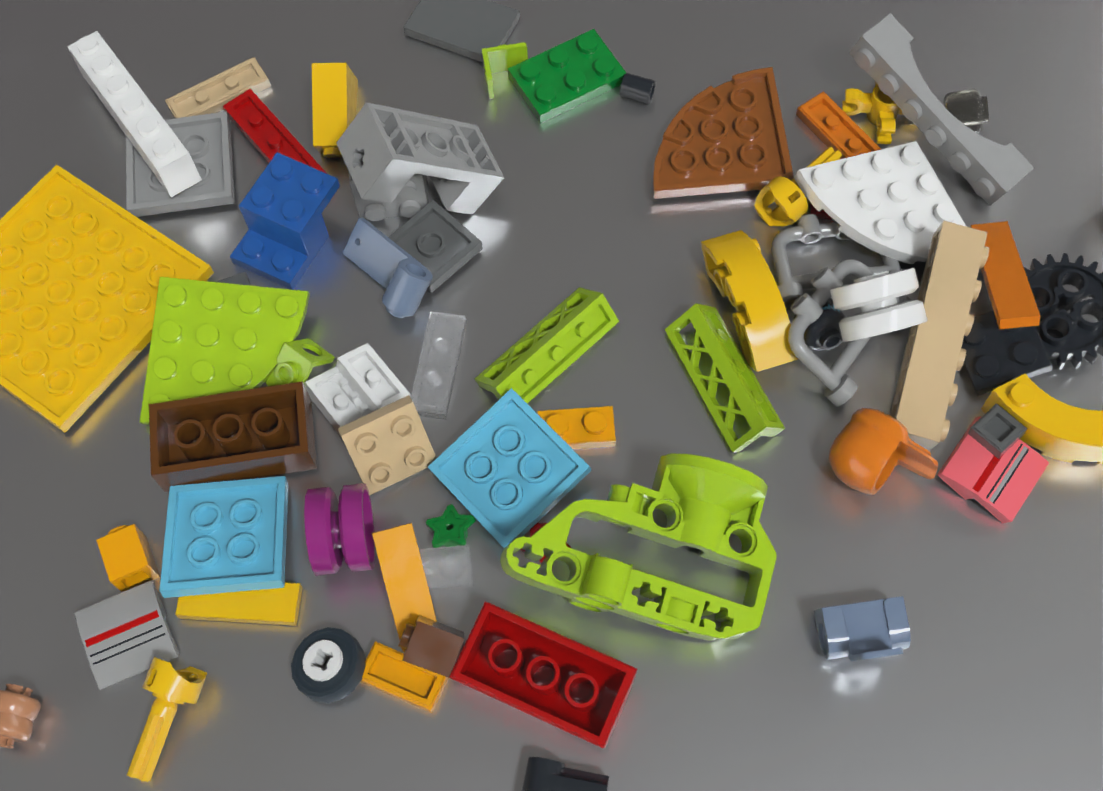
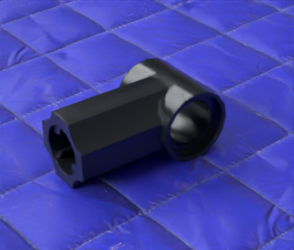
[522,757,609,791]

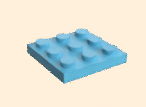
[428,388,592,548]
[159,476,289,598]

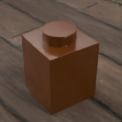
[398,615,465,678]

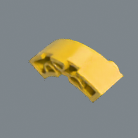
[701,230,798,372]
[981,373,1103,464]

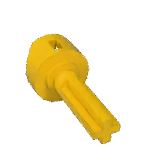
[754,146,842,226]
[127,656,207,782]

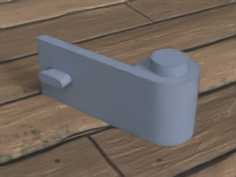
[342,218,433,318]

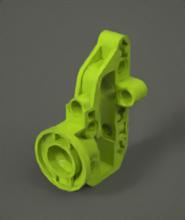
[500,453,777,641]

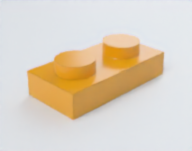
[537,406,616,449]

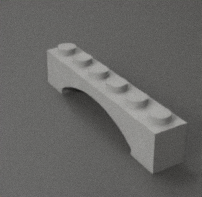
[849,13,1034,206]

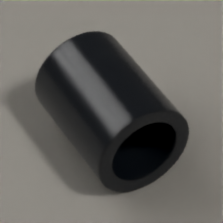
[620,73,656,104]

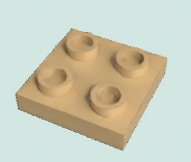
[337,395,437,495]

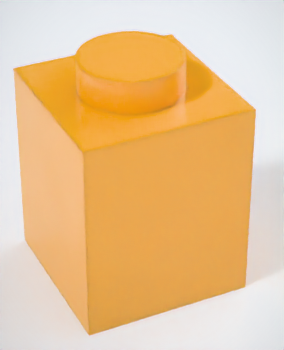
[96,524,160,592]

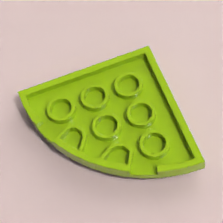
[140,277,310,425]

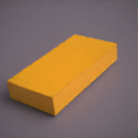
[360,641,449,713]

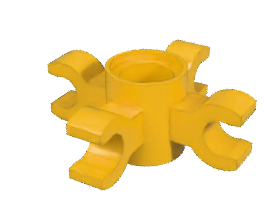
[842,82,904,144]

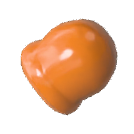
[829,408,938,495]

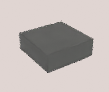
[968,403,1027,459]

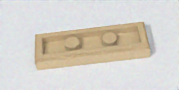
[165,57,271,118]

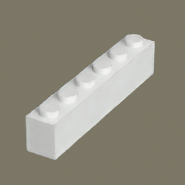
[67,31,202,197]

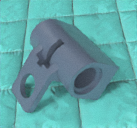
[814,596,911,662]

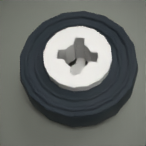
[291,627,366,703]

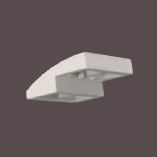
[304,343,411,437]

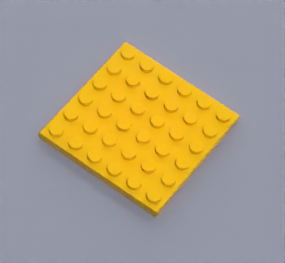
[0,164,214,433]

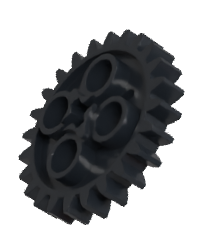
[1024,253,1103,370]

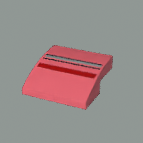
[937,416,1049,524]

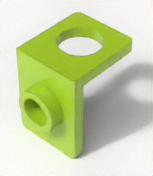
[482,42,528,99]
[266,338,335,387]

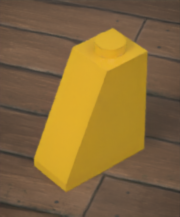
[312,62,358,158]

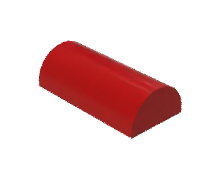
[449,601,638,749]

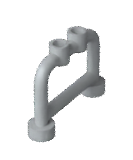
[771,214,903,310]
[788,259,911,407]

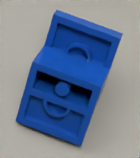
[230,152,340,290]

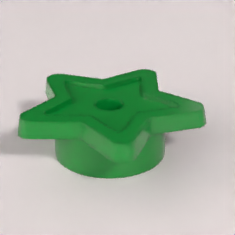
[426,504,476,549]

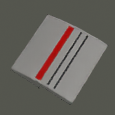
[74,580,180,690]

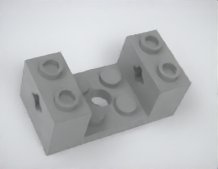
[336,102,505,214]

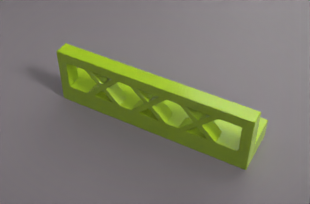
[474,287,620,404]
[664,303,785,453]

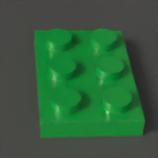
[508,29,626,124]

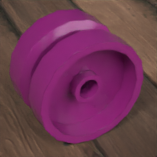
[304,483,376,576]

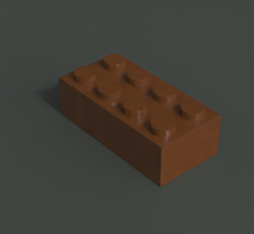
[149,381,317,492]

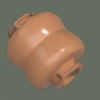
[0,684,41,749]

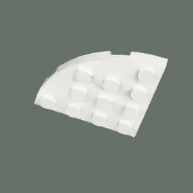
[794,141,967,264]

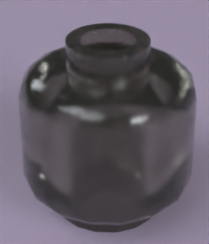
[943,89,989,133]

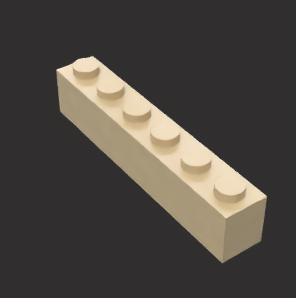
[890,220,989,450]

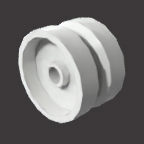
[830,268,928,342]

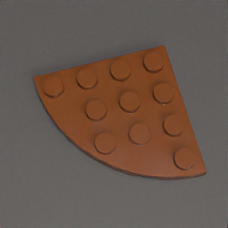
[653,67,794,199]

